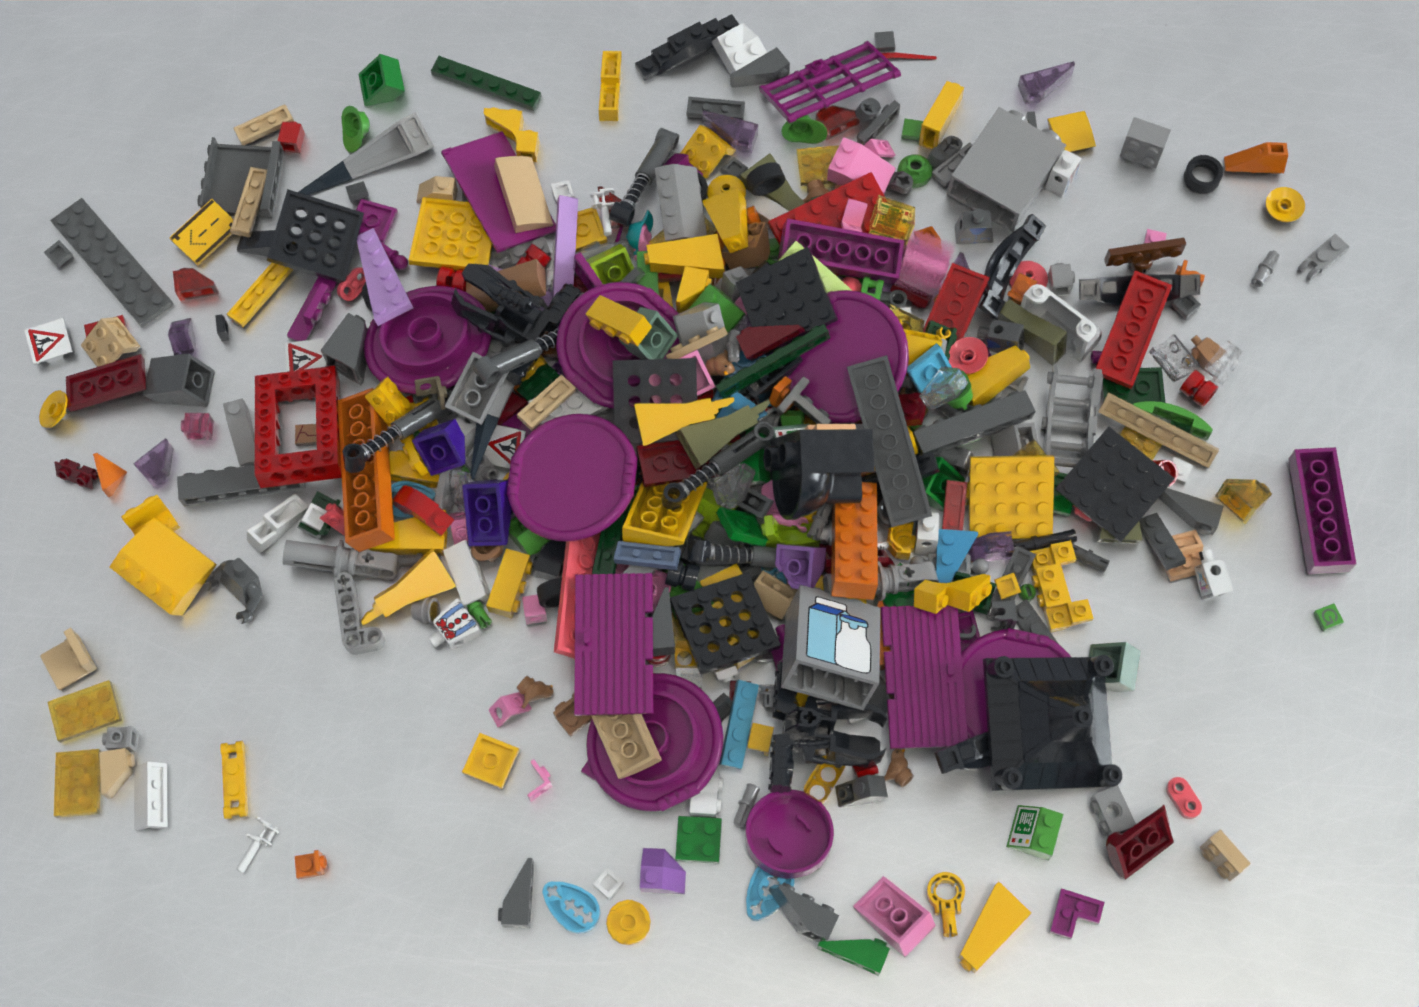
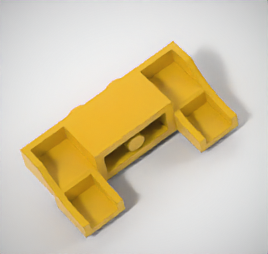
[1030,540,1094,633]

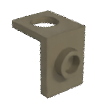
[415,376,447,410]

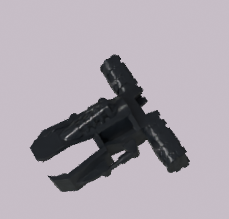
[451,264,581,386]
[768,662,887,793]

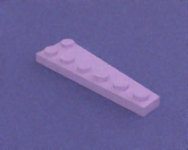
[357,228,413,326]

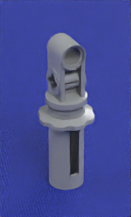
[283,540,399,580]
[823,561,939,601]

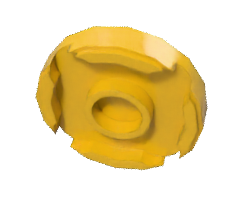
[606,900,651,945]

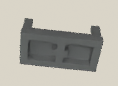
[987,601,1017,631]

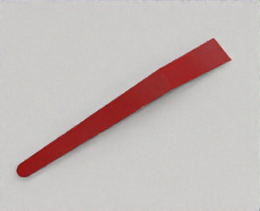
[882,52,937,60]

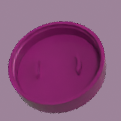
[745,789,834,879]

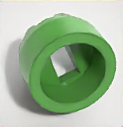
[1018,584,1036,601]

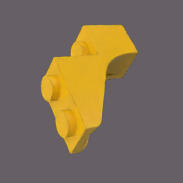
[484,107,540,162]
[914,574,992,614]

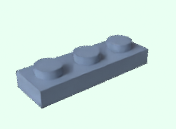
[614,541,681,570]

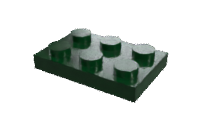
[1102,367,1166,405]

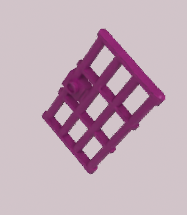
[759,41,901,124]

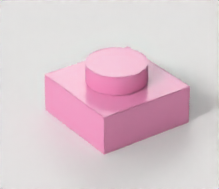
[1144,229,1167,243]

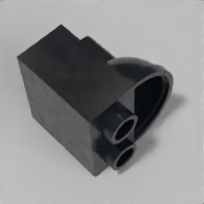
[763,429,874,520]

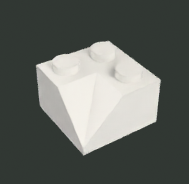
[712,23,767,74]

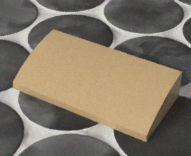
[494,156,553,233]
[591,714,662,779]

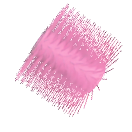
[895,229,955,299]

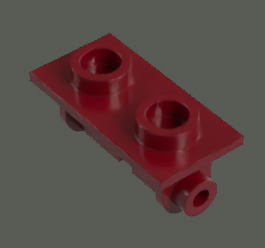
[54,458,99,490]

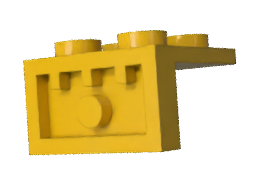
[680,125,736,178]
[121,495,180,535]

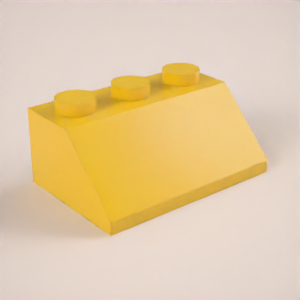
[676,266,712,313]

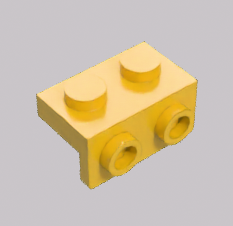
[365,377,413,427]

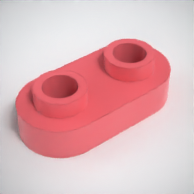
[337,267,366,301]
[1166,777,1202,819]

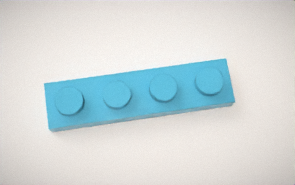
[719,680,759,769]

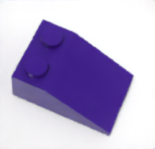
[462,480,512,546]

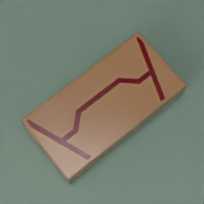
[295,424,317,446]

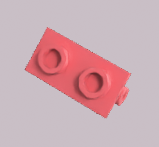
[319,503,345,536]

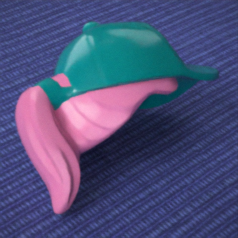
[626,210,653,262]

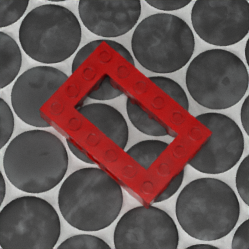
[255,366,342,488]

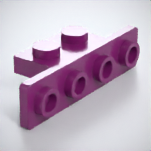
[287,277,338,342]

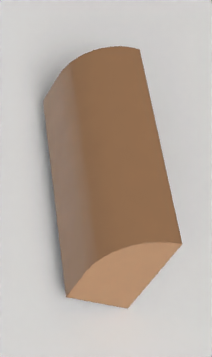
[466,259,546,313]

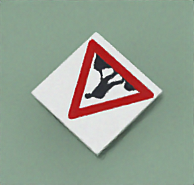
[24,318,73,364]
[284,338,326,372]
[484,425,526,469]

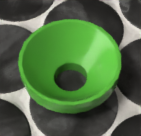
[897,154,932,188]

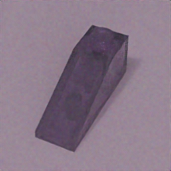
[1018,61,1075,105]
[702,110,758,153]

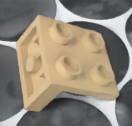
[81,317,141,367]
[40,628,97,690]
[1200,829,1251,882]

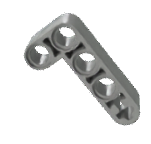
[334,572,386,655]

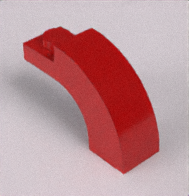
[392,485,454,537]

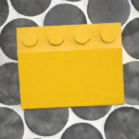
[622,481,707,546]
[109,517,217,616]

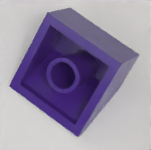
[412,419,466,476]

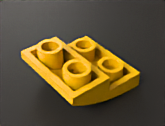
[1047,111,1096,152]

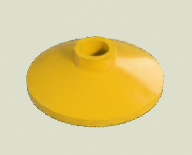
[707,175,746,198]
[1265,187,1305,222]
[39,390,68,428]

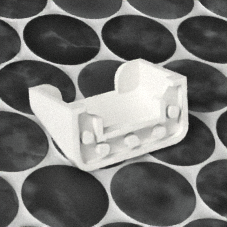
[1021,284,1102,363]

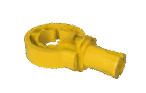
[927,872,965,937]

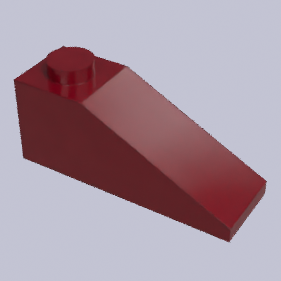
[736,325,806,361]

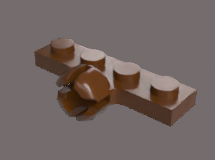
[1104,237,1186,273]

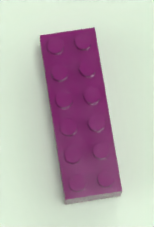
[778,218,904,284]
[1288,447,1357,575]

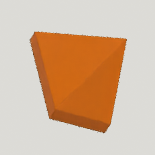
[93,453,127,497]

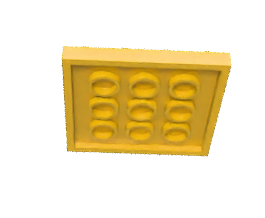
[408,197,493,270]
[969,455,1054,539]

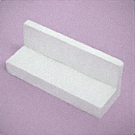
[443,540,490,606]
[134,762,167,831]

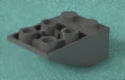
[769,883,839,942]

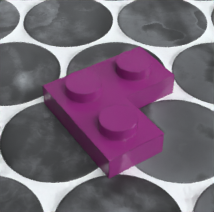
[1049,888,1105,939]

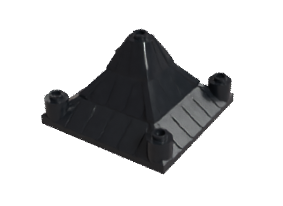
[983,655,1123,791]

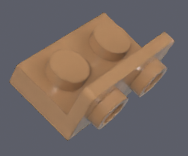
[553,693,592,737]

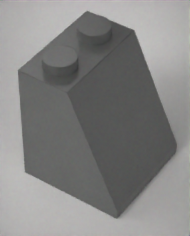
[321,313,368,386]
[143,353,214,407]

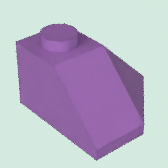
[775,544,826,589]
[640,848,686,894]

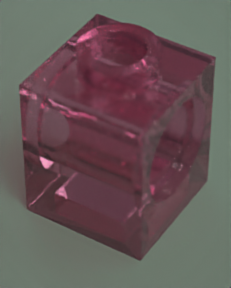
[181,413,214,440]

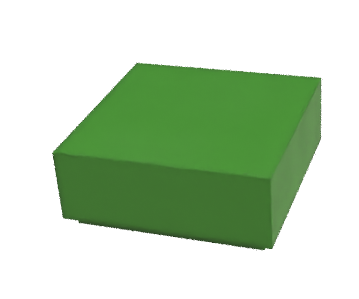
[901,118,923,141]

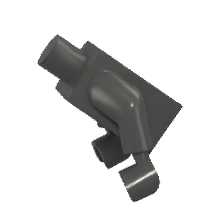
[203,558,263,624]

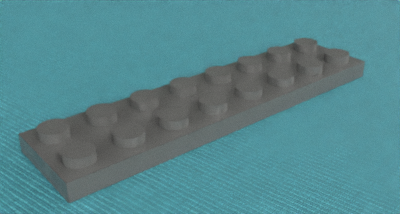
[50,198,174,327]
[847,355,932,528]

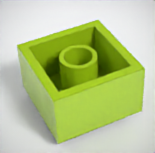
[586,244,638,284]

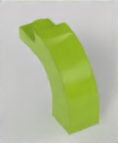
[761,515,821,548]

